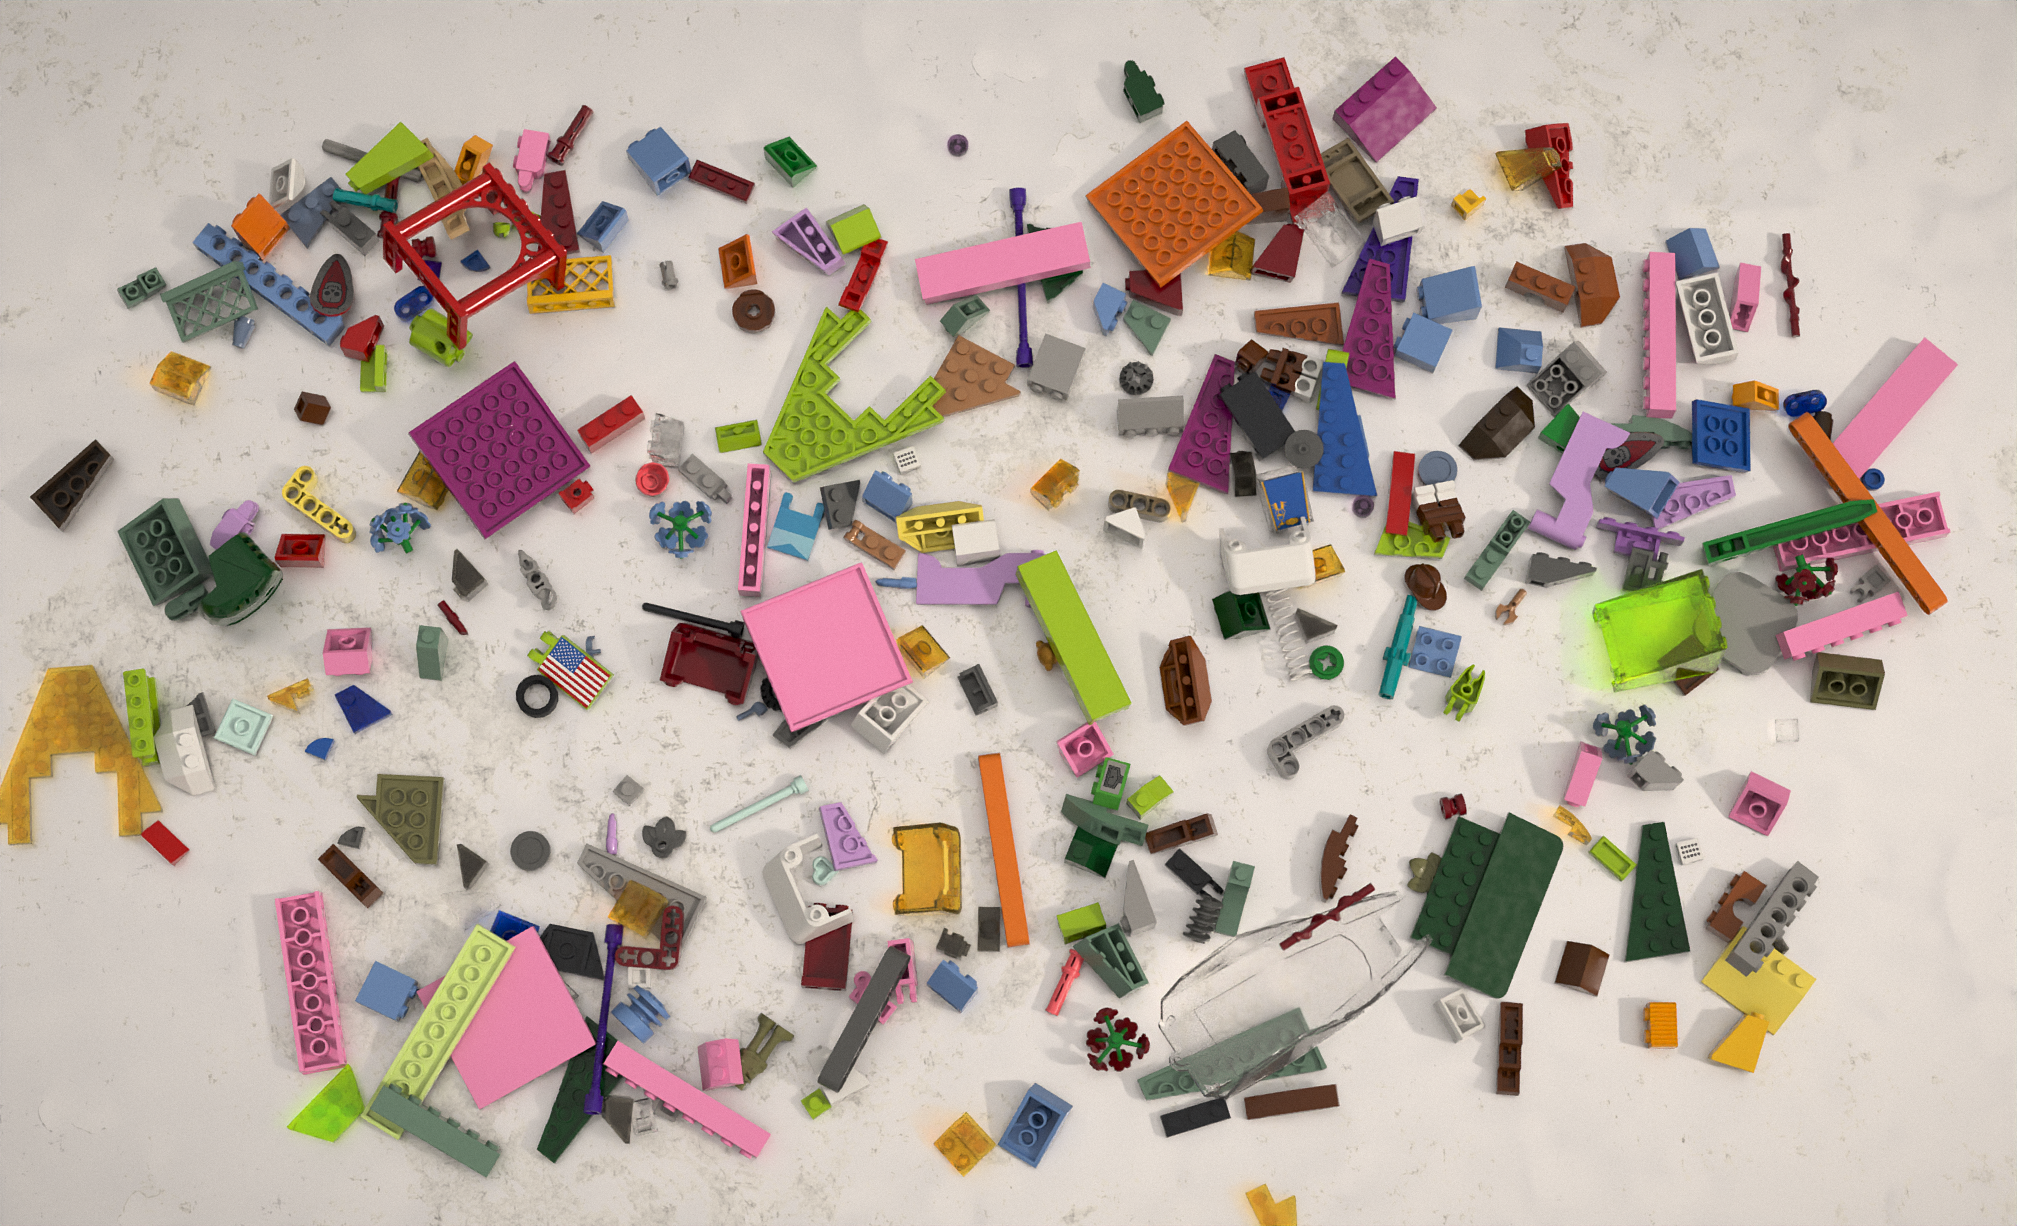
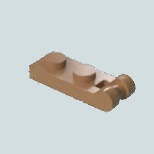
[843,520,906,570]

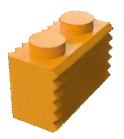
[1643,1002,1678,1049]

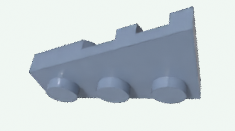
[280,177,341,249]

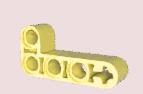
[282,466,356,543]

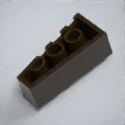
[30,439,114,532]

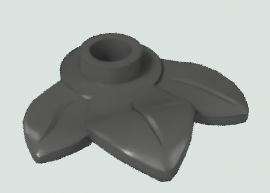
[642,816,686,858]

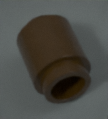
[1813,411,1834,440]

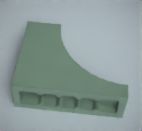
[1214,861,1255,938]

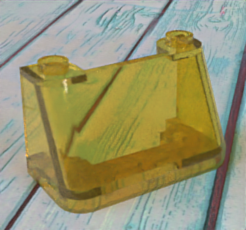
[892,822,962,916]

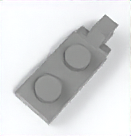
[678,453,732,504]

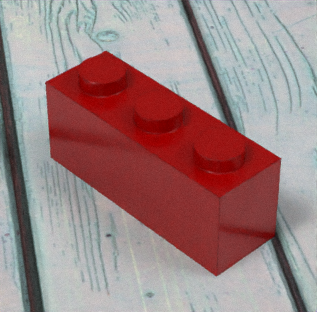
[577,395,645,454]

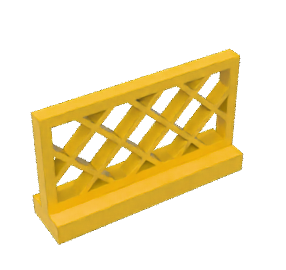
[527,255,615,314]

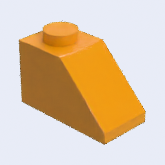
[454,135,493,184]
[1732,380,1779,411]

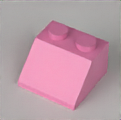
[323,628,372,676]
[1728,771,1791,836]
[697,1038,744,1091]

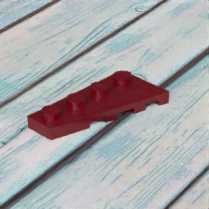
[538,170,580,254]

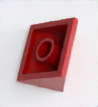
[275,534,325,568]

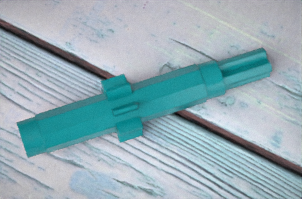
[1378,595,1418,700]

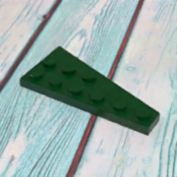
[1624,822,1690,963]
[537,1016,624,1164]

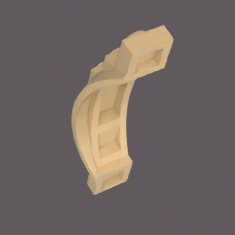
[418,138,470,240]

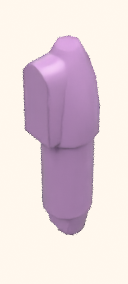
[606,813,618,855]

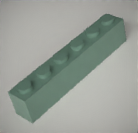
[370,1082,502,1178]

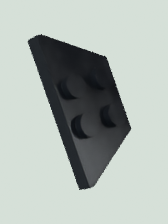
[540,924,605,981]

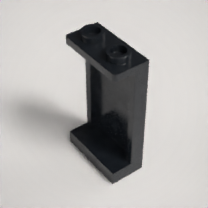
[1217,371,1295,461]

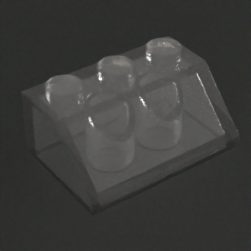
[1294,191,1366,268]

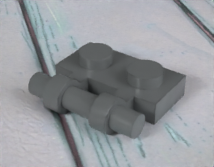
[1622,546,1669,596]

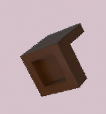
[294,391,331,425]

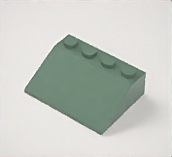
[117,498,213,606]

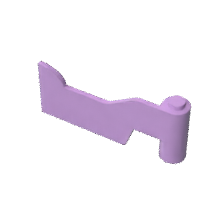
[1528,411,1630,550]
[916,550,1046,608]

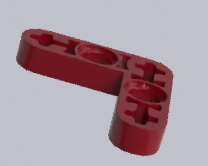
[615,905,684,970]

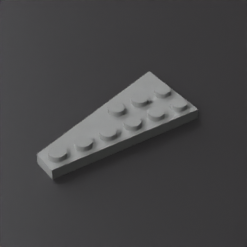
[577,843,707,953]

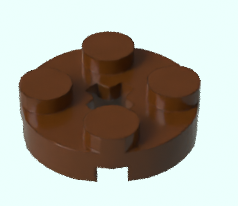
[732,289,775,333]

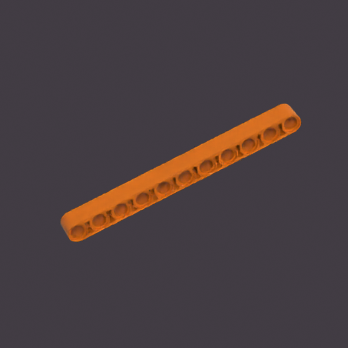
[1788,412,1948,615]

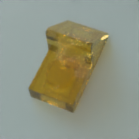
[267,678,315,714]

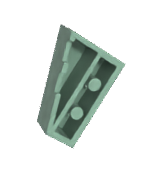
[1072,923,1149,999]

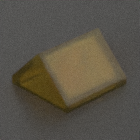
[1208,231,1255,281]
[1165,472,1200,523]
[1300,544,1345,589]
[896,625,950,679]

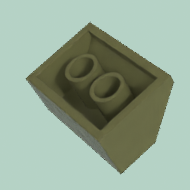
[1810,652,1885,710]

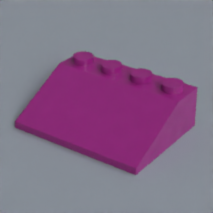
[1332,56,1437,163]

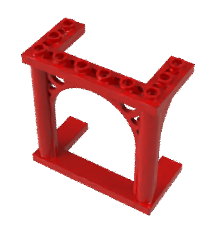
[383,162,567,351]

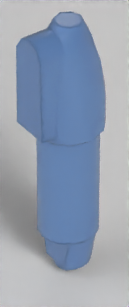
[875,577,917,589]

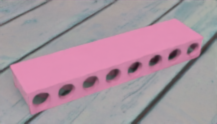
[915,222,1091,305]
[1813,337,1958,479]
[1773,491,1951,572]
[275,891,348,1075]

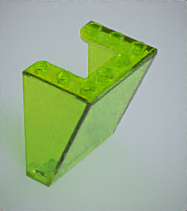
[1592,569,1728,693]

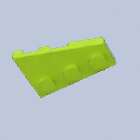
[1374,521,1450,559]

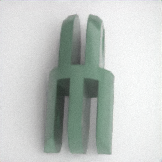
[164,583,209,621]

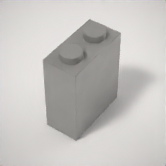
[1027,333,1086,400]

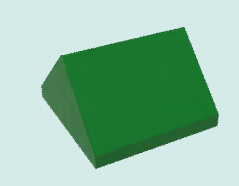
[763,136,817,188]

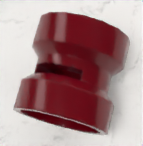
[412,236,437,258]
[1439,793,1467,819]

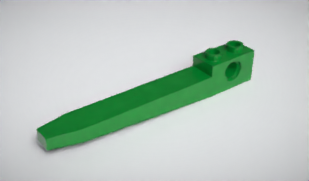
[1702,499,1878,566]

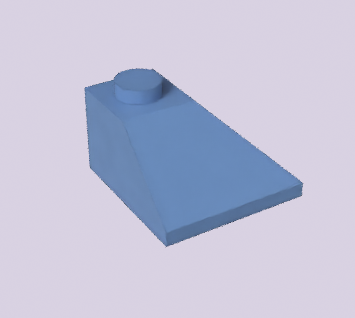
[1495,327,1543,374]

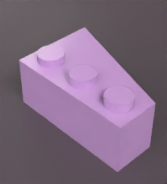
[772,207,846,276]

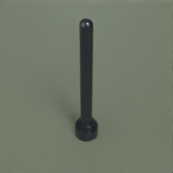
[642,603,745,639]

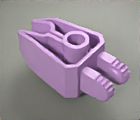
[210,500,260,550]

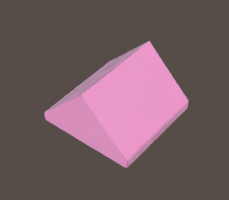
[1056,722,1114,778]

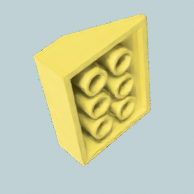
[1701,926,1816,1035]

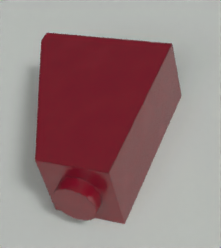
[1250,223,1305,283]
[1125,270,1183,316]

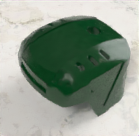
[197,532,283,626]

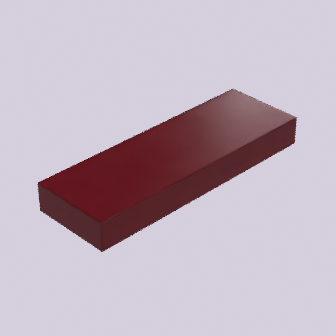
[688,160,755,204]

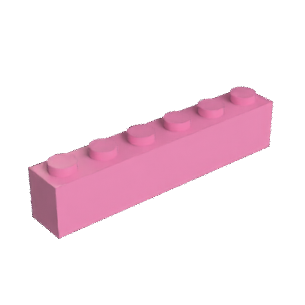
[738,463,771,597]
[1775,591,1908,661]

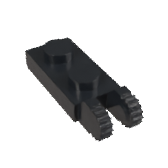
[1165,848,1224,898]

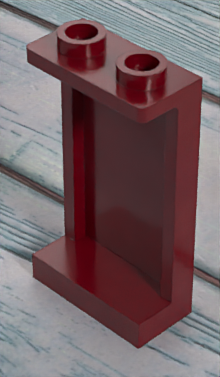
[801,903,853,991]

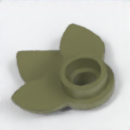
[1407,852,1441,893]

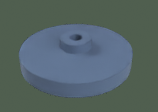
[1418,451,1457,486]

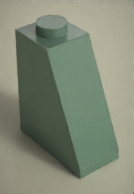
[416,625,448,681]

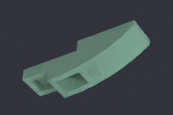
[1611,415,1692,449]
[1464,510,1530,591]
[1061,794,1149,846]

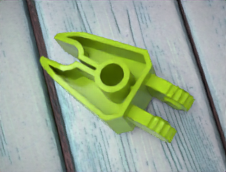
[1443,664,1485,722]

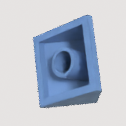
[577,201,629,253]
[1665,228,1720,280]

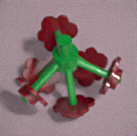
[1775,554,1838,606]
[1086,1007,1150,1072]

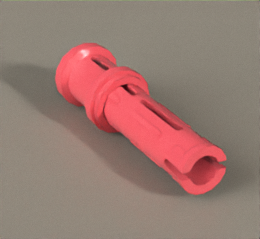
[1045,949,1084,1016]

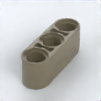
[1108,490,1170,522]

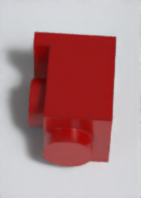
[558,479,594,514]

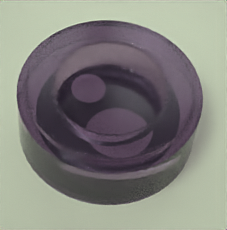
[947,134,968,157]
[1352,495,1374,518]

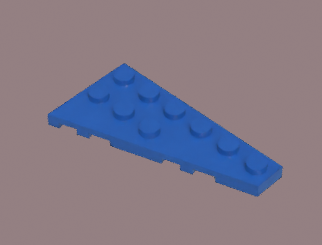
[1312,362,1377,496]

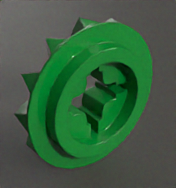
[1309,645,1344,680]

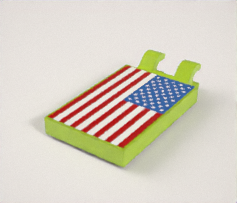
[527,631,614,710]

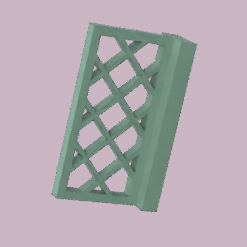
[160,261,258,342]

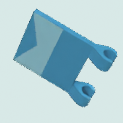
[767,492,825,561]

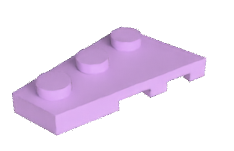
[819,802,878,871]

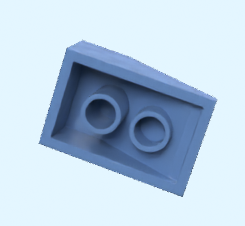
[998,1083,1073,1168]

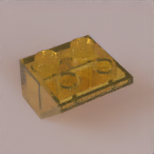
[149,351,211,406]
[1030,459,1080,511]
[607,879,669,940]
[933,1112,997,1177]

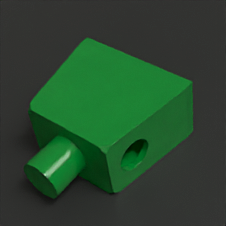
[1538,404,1580,454]

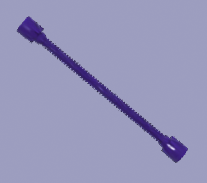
[1009,188,1033,368]
[583,924,624,1115]

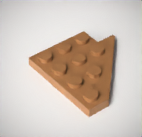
[932,335,1021,417]

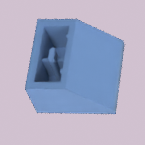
[862,470,913,524]
[927,960,978,1013]

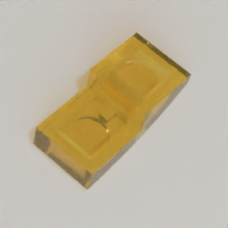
[1553,805,1592,846]

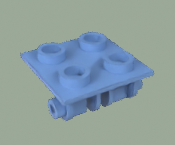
[1409,626,1462,677]

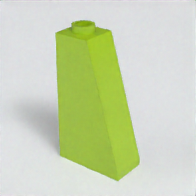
[345,122,434,194]

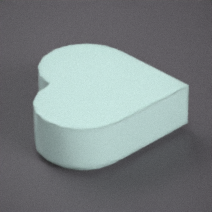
[812,856,839,886]

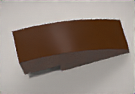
[1145,813,1218,854]
[318,844,383,908]

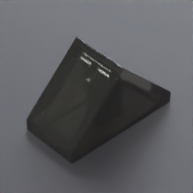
[1294,608,1338,644]
[457,844,489,890]

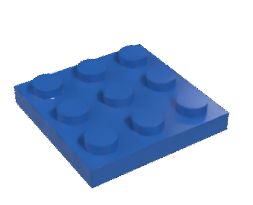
[1692,399,1751,473]

